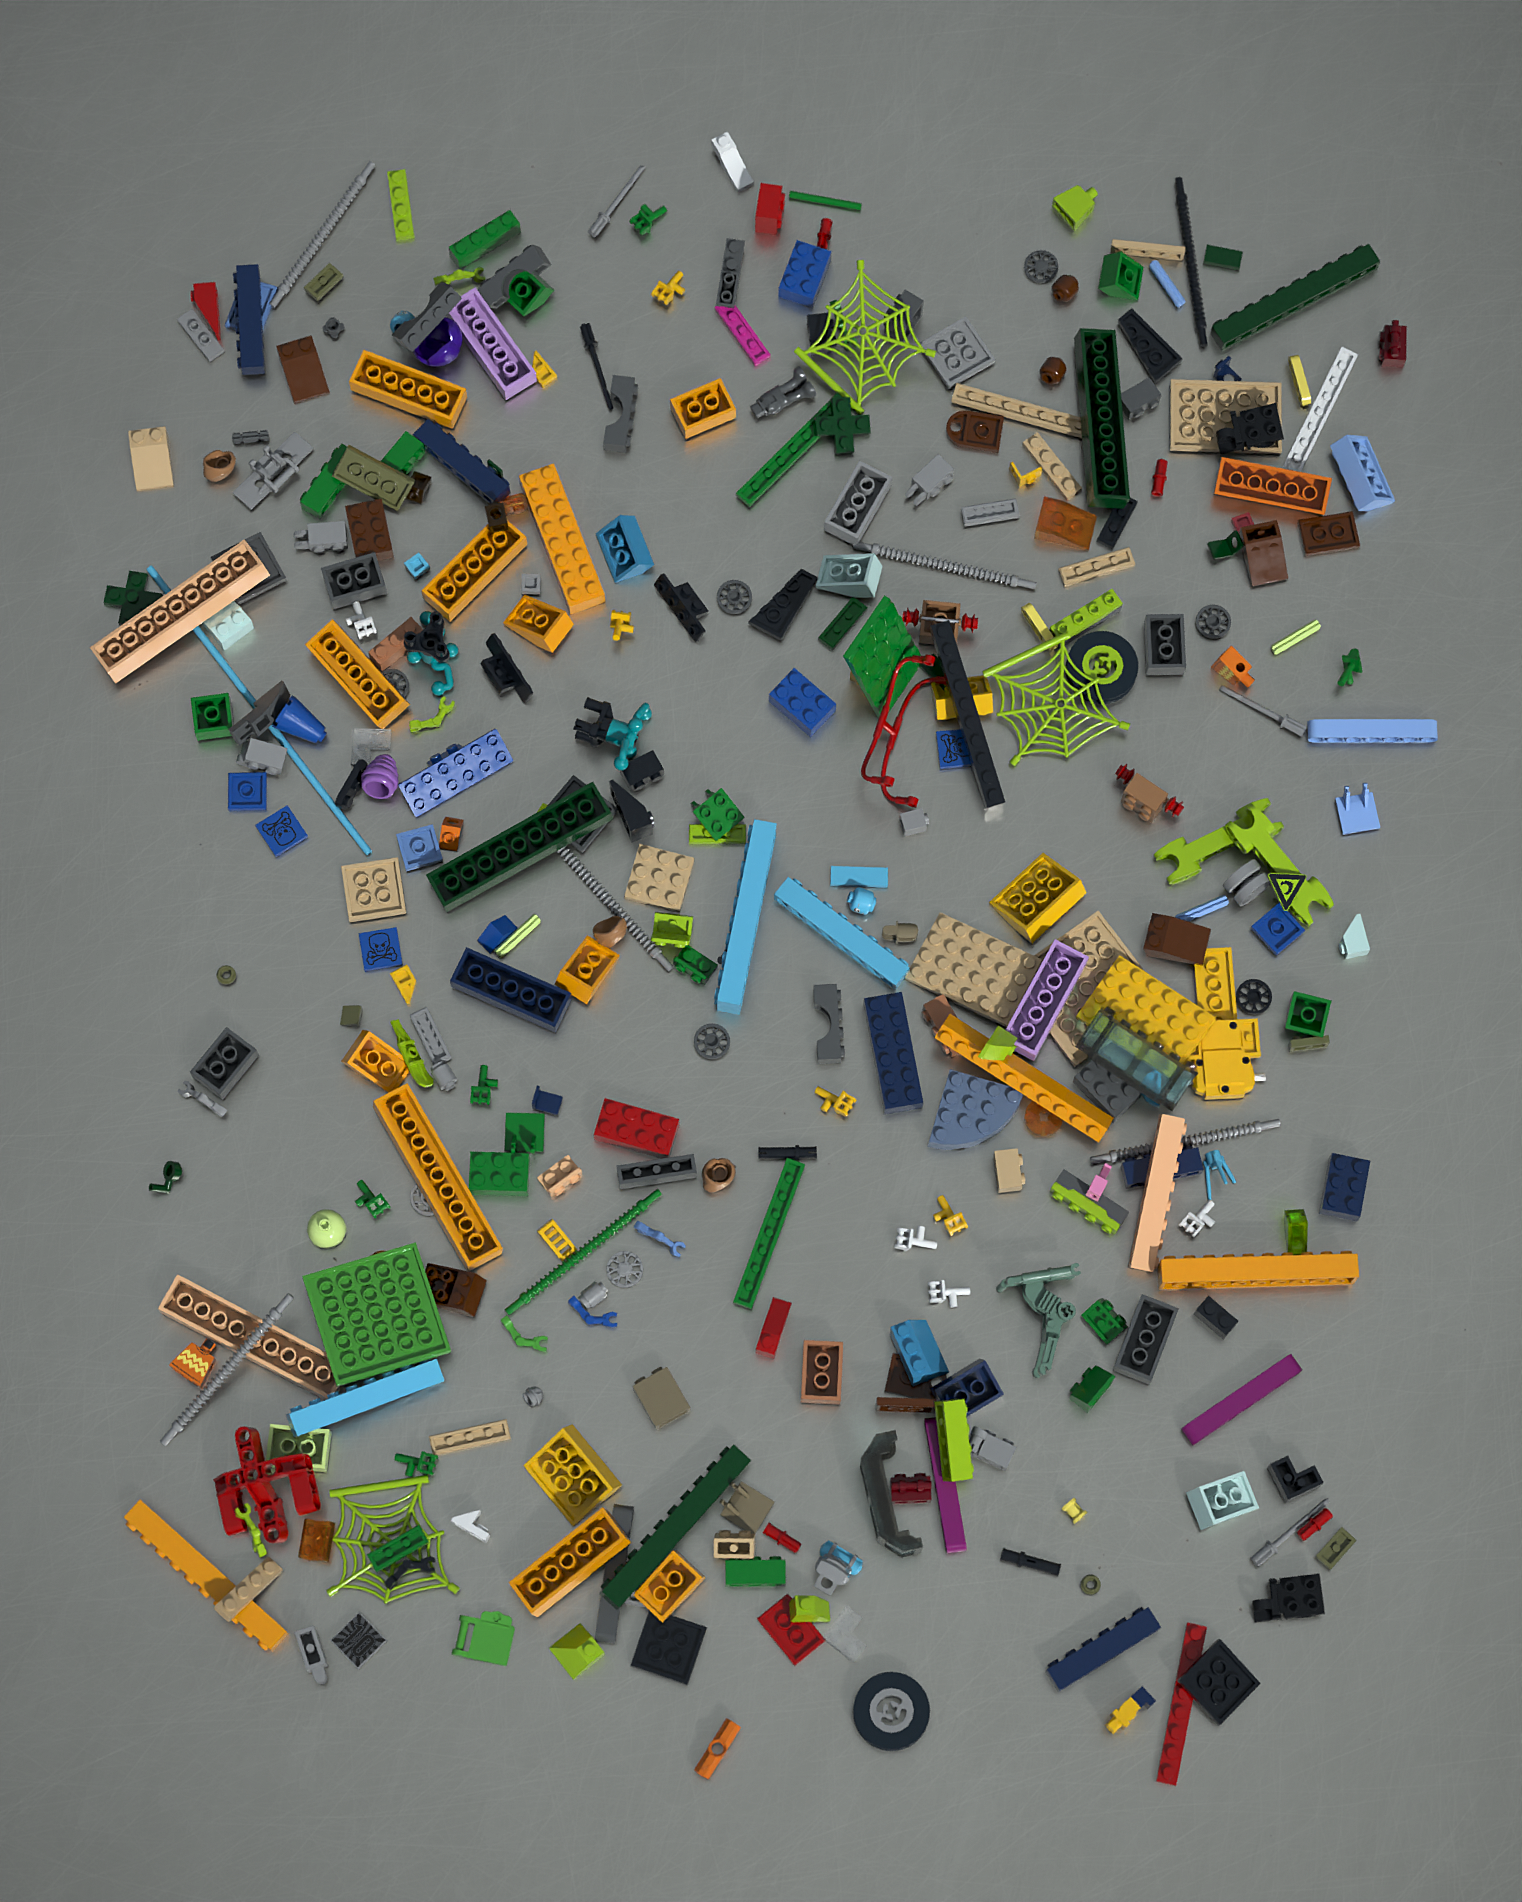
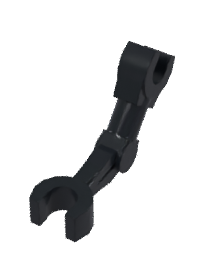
[384,1556,435,1590]

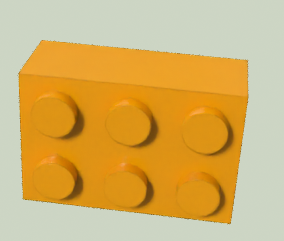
[670,378,736,439]

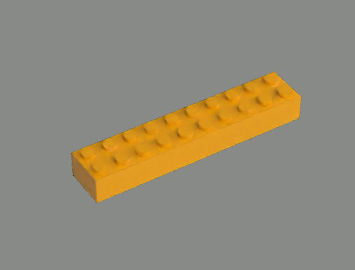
[373,1083,503,1271]
[1157,1251,1359,1290]

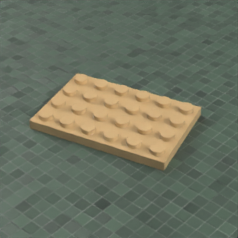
[1170,379,1282,454]
[905,912,1043,1027]

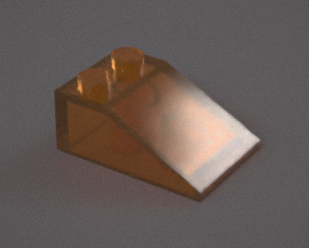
[1034,496,1097,551]

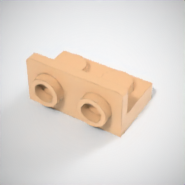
[537,1155,582,1197]

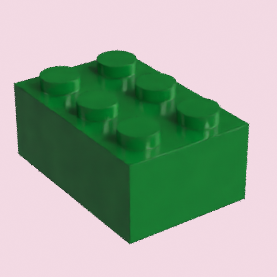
[469,1151,530,1197]

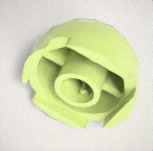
[307,1209,347,1249]

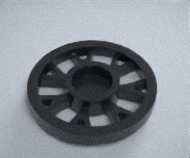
[1236,979,1272,1015]

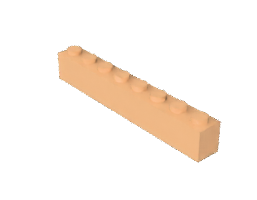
[1128,1114,1187,1272]

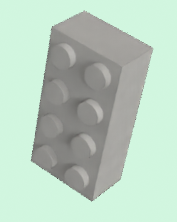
[824,461,892,545]

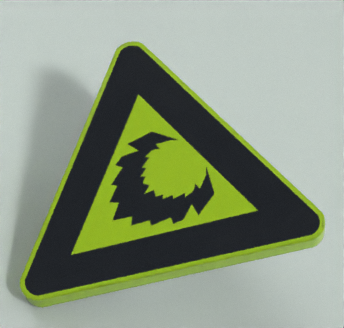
[1267,873,1307,911]

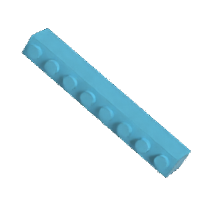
[774,877,910,990]
[286,1359,445,1437]

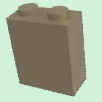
[633,1367,691,1430]

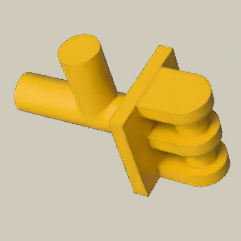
[651,271,685,305]
[610,610,634,641]
[815,1086,857,1117]
[933,1195,968,1236]

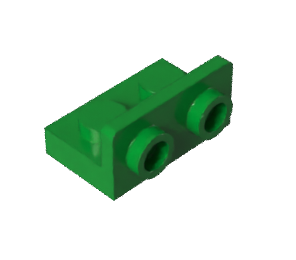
[673,945,718,985]
[1081,1298,1128,1345]

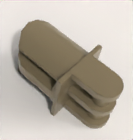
[882,921,918,944]

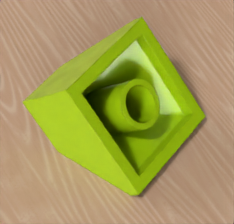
[549,1623,605,1680]

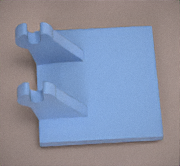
[1335,782,1380,835]

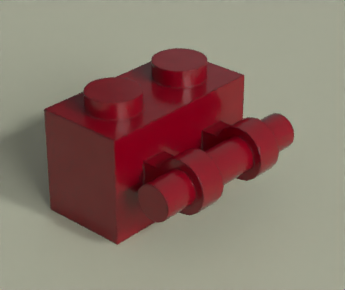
[1378,320,1407,367]
[890,1473,932,1504]

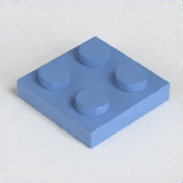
[396,824,443,872]

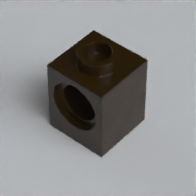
[485,502,508,534]

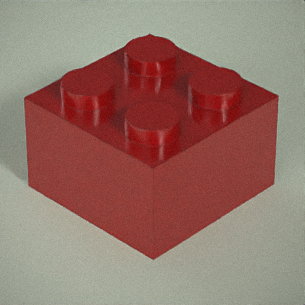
[755,183,785,235]

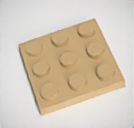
[624,844,695,913]
[341,857,406,922]

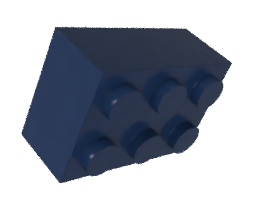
[1319,1153,1370,1221]
[930,1359,1004,1417]

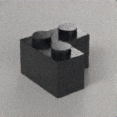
[1267,1456,1324,1503]

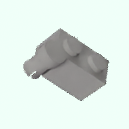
[236,738,288,775]
[969,1426,1016,1471]

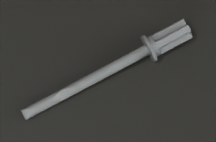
[588,165,645,237]
[1219,685,1307,737]
[1250,1498,1329,1567]

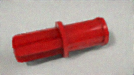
[817,218,833,250]
[1151,459,1168,496]
[1297,1508,1333,1541]
[763,1522,801,1553]

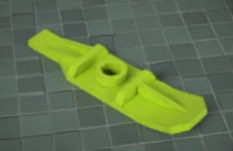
[390,1019,434,1087]

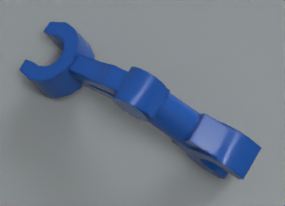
[568,1296,617,1328]

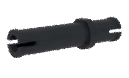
[758,1145,817,1160]
[1000,1548,1061,1576]

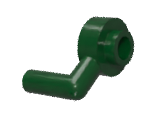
[149,1161,182,1193]

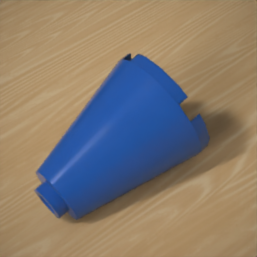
[272,695,327,743]

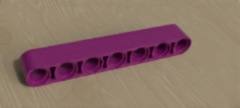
[1181,1354,1303,1446]
[924,1417,967,1554]

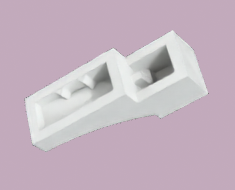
[711,132,754,193]

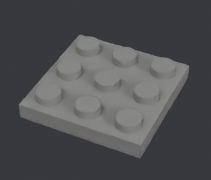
[920,316,996,389]

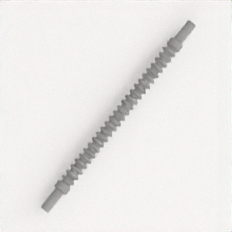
[269,161,375,308]
[853,542,1037,589]
[556,846,674,971]
[1090,1119,1280,1164]
[160,1293,294,1446]

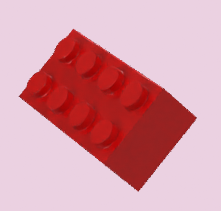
[594,1098,680,1159]

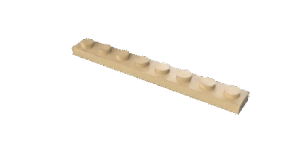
[951,383,1082,438]

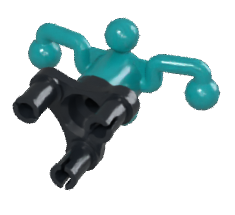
[404,611,459,696]
[573,697,652,770]

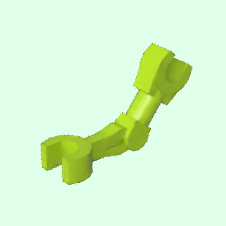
[433,267,486,286]
[409,696,455,732]
[235,1503,267,1558]

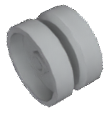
[1223,859,1270,906]

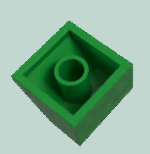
[1098,251,1144,301]
[507,271,554,316]
[1285,991,1332,1038]
[1069,1365,1116,1413]

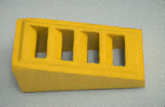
[537,1219,577,1261]

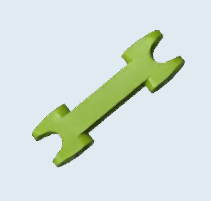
[1153,798,1284,884]
[1225,804,1334,927]

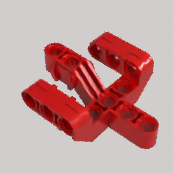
[213,1426,321,1543]

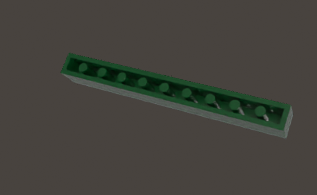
[1210,244,1380,351]
[599,1445,751,1610]

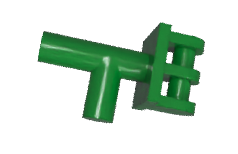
[629,204,667,235]
[1337,648,1362,686]
[470,1065,498,1105]
[355,1180,391,1219]
[394,1451,438,1477]

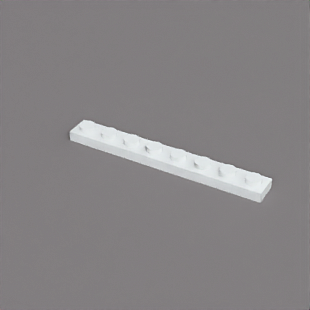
[1282,347,1358,472]

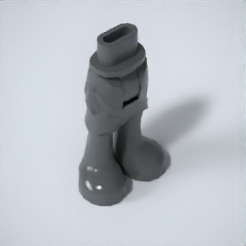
[750,366,816,419]

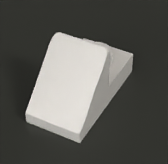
[451,1510,490,1543]

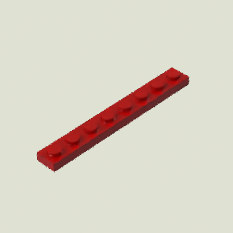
[1156,1622,1207,1786]

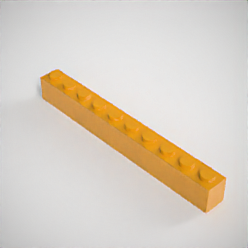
[934,1014,1114,1143]
[124,1500,289,1652]

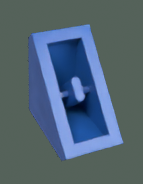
[477,915,518,954]

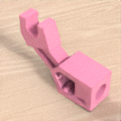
[1085,1162,1112,1202]

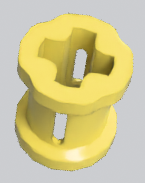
[1062,1498,1088,1524]

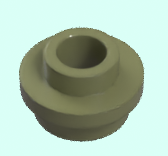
[216,965,236,985]
[1081,1575,1101,1595]

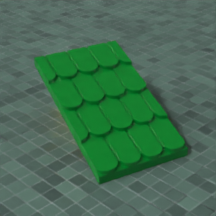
[843,595,921,718]

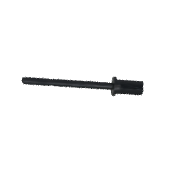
[580,323,613,410]

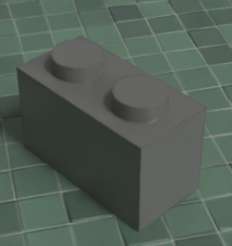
[1121,377,1162,419]

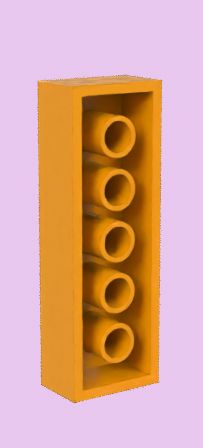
[349,350,467,429]
[421,514,527,622]
[305,619,410,730]
[508,1507,631,1617]

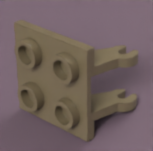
[719,1481,775,1534]

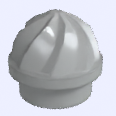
[523,1386,543,1407]

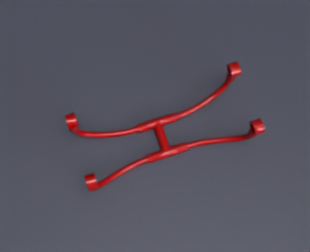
[861,654,947,808]

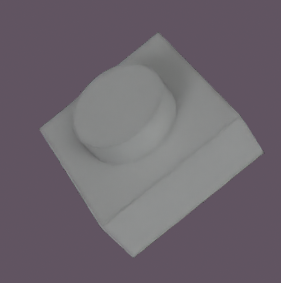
[521,574,541,594]

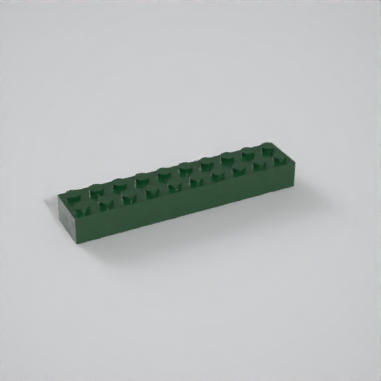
[1074,328,1130,508]
[426,782,614,912]

